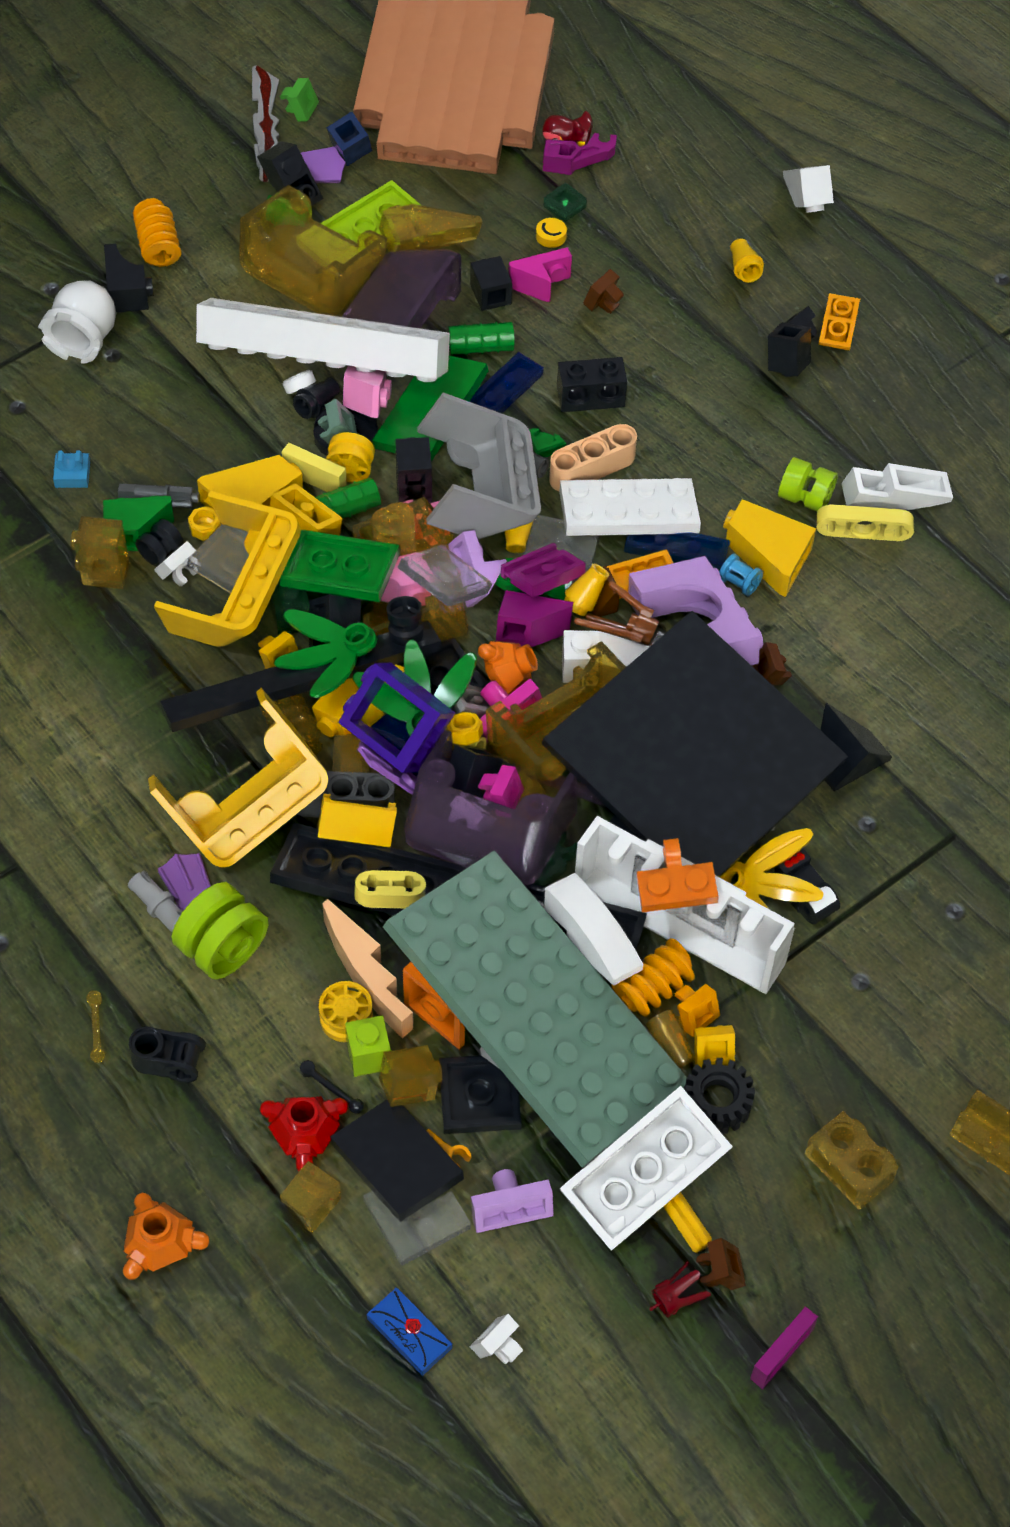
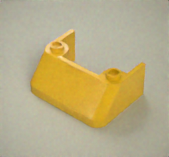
[154,490,301,647]
[148,687,328,867]

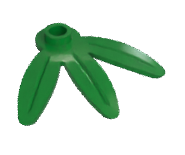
[274,609,377,698]
[353,640,477,736]

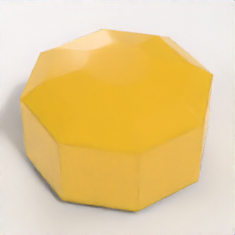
[188,506,222,541]
[447,712,483,746]

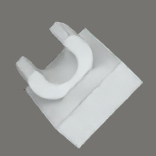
[154,541,200,587]
[470,1314,523,1364]

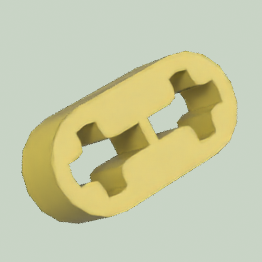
[354,870,426,909]

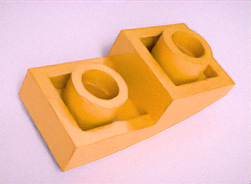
[818,293,860,351]

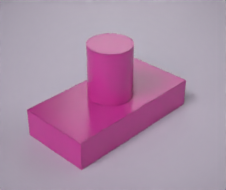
[480,679,543,744]

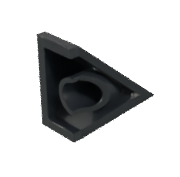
[820,702,892,792]

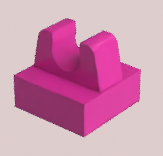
[478,765,524,818]

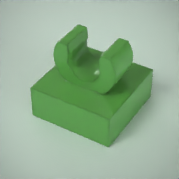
[280,78,319,122]

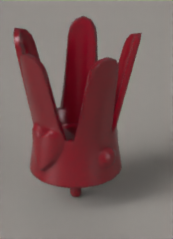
[649,1260,711,1318]

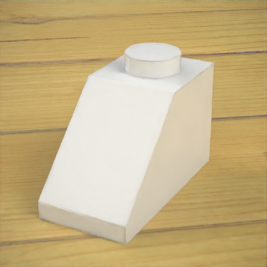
[783,165,834,213]

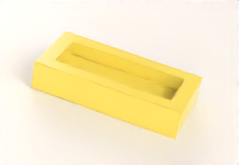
[282,442,347,492]

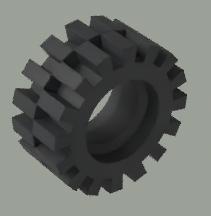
[684,1058,755,1134]

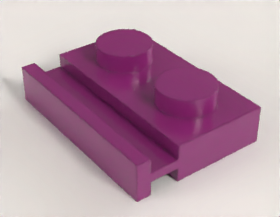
[501,543,586,598]

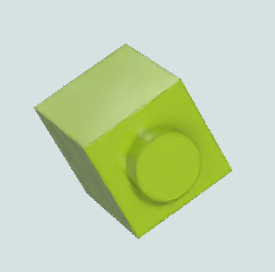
[345,1015,392,1077]

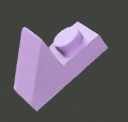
[448,530,507,608]

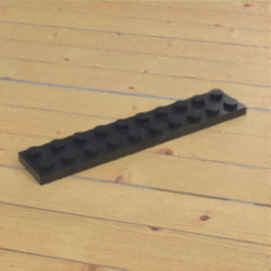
[270,822,647,951]

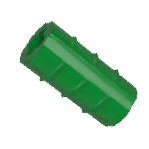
[448,321,515,355]
[315,477,381,519]

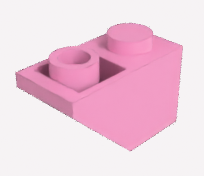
[343,366,392,418]

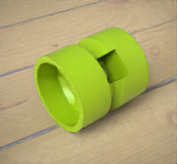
[778,457,838,512]

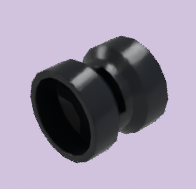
[135,519,183,566]
[386,596,424,646]

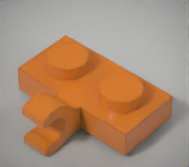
[636,838,718,912]

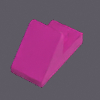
[508,247,572,302]

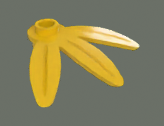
[720,828,823,910]

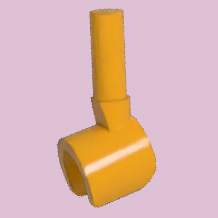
[426,1129,471,1169]

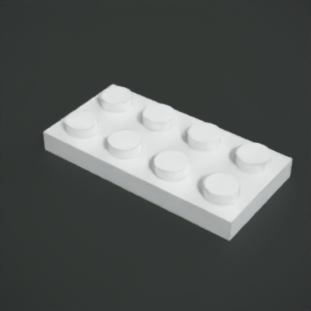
[559,478,701,536]

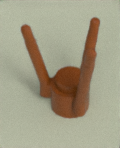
[574,581,659,646]

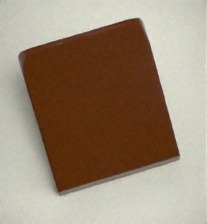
[591,566,619,617]

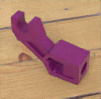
[543,133,617,175]

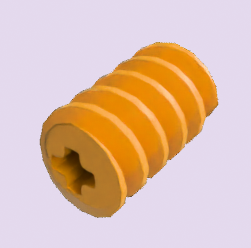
[133,198,181,267]
[612,938,695,1017]

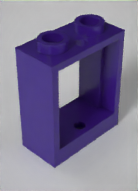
[338,662,455,773]

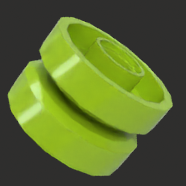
[171,882,269,980]

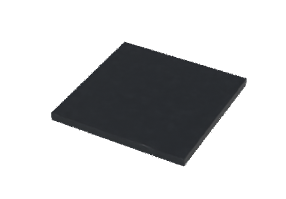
[541,611,848,878]

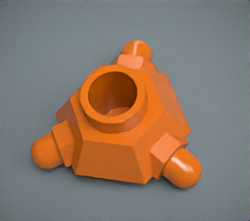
[478,641,538,695]
[123,1193,210,1280]

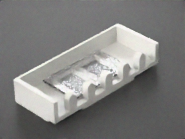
[575,816,795,994]

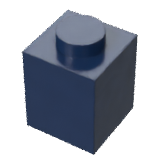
[326,112,372,166]

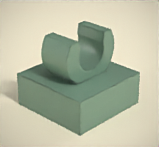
[318,399,357,444]

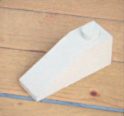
[562,630,650,683]

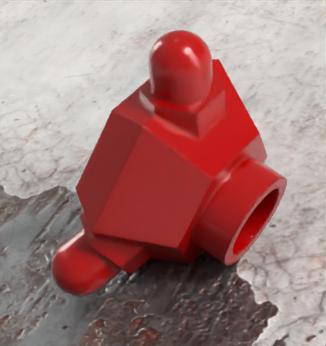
[260,1096,348,1174]

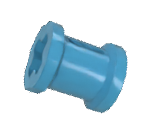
[719,553,763,597]

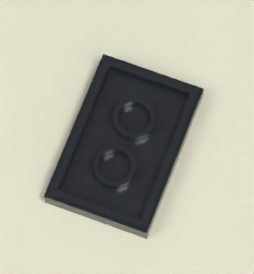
[330,1095,464,1222]

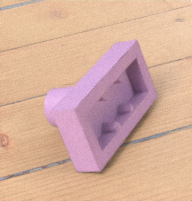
[471,1169,554,1233]

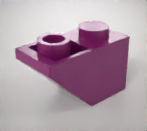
[496,590,574,647]

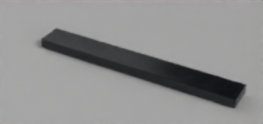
[160,621,442,732]

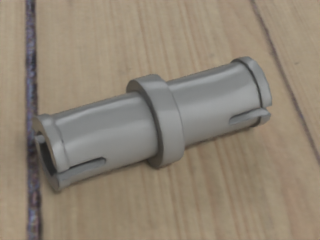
[128,871,183,933]

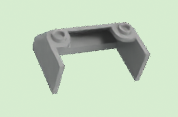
[417,393,541,540]

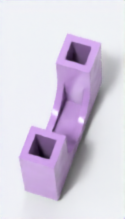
[628,556,763,665]

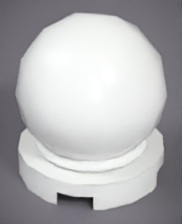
[38,280,117,364]

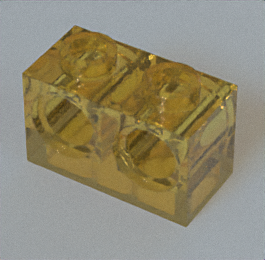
[805,1111,898,1210]

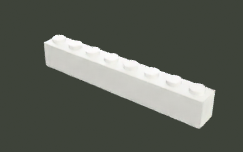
[196,298,450,382]

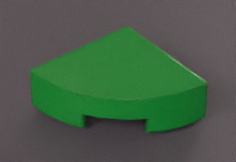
[529,428,566,458]

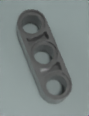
[297,771,395,818]

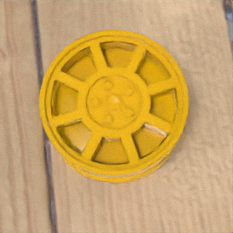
[326,432,375,483]
[319,981,373,1042]

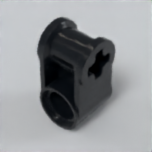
[129,1026,206,1083]

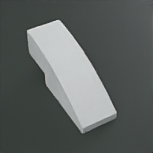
[841,463,953,510]
[544,873,644,986]

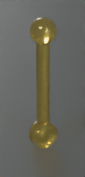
[86,991,105,1063]

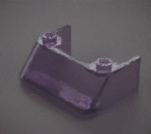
[404,730,577,886]

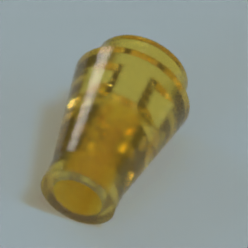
[646,1010,695,1068]

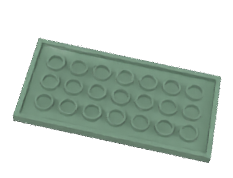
[383,850,687,1168]

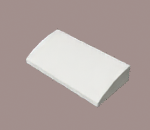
[560,1086,733,1251]

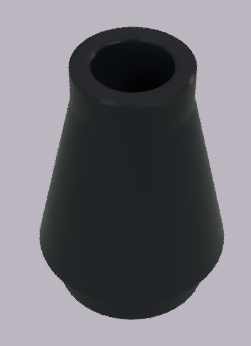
[293,377,340,419]

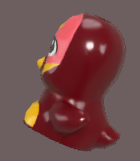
[542,111,593,147]

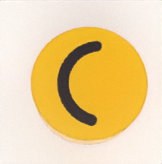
[536,218,567,248]

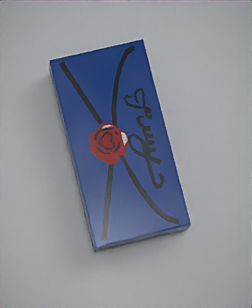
[367,1287,452,1376]

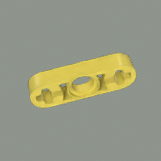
[817,505,914,541]

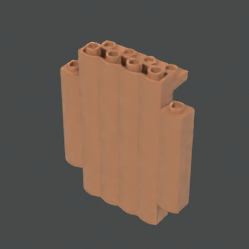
[353,0,554,174]

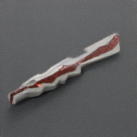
[252,66,279,182]

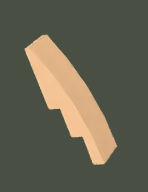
[322,899,413,1039]

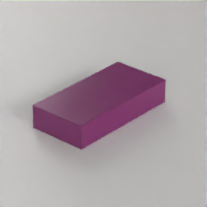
[750,1306,818,1390]

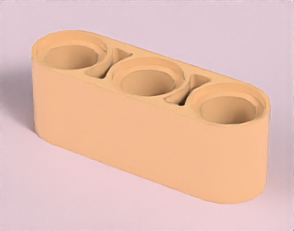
[549,424,637,491]

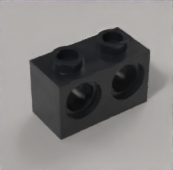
[557,357,627,412]
[395,437,432,507]

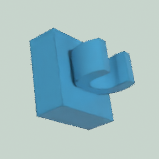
[53,450,90,488]

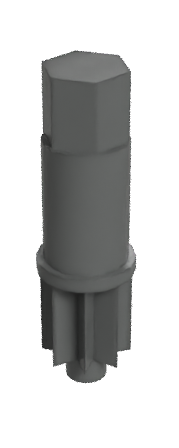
[118,484,200,508]

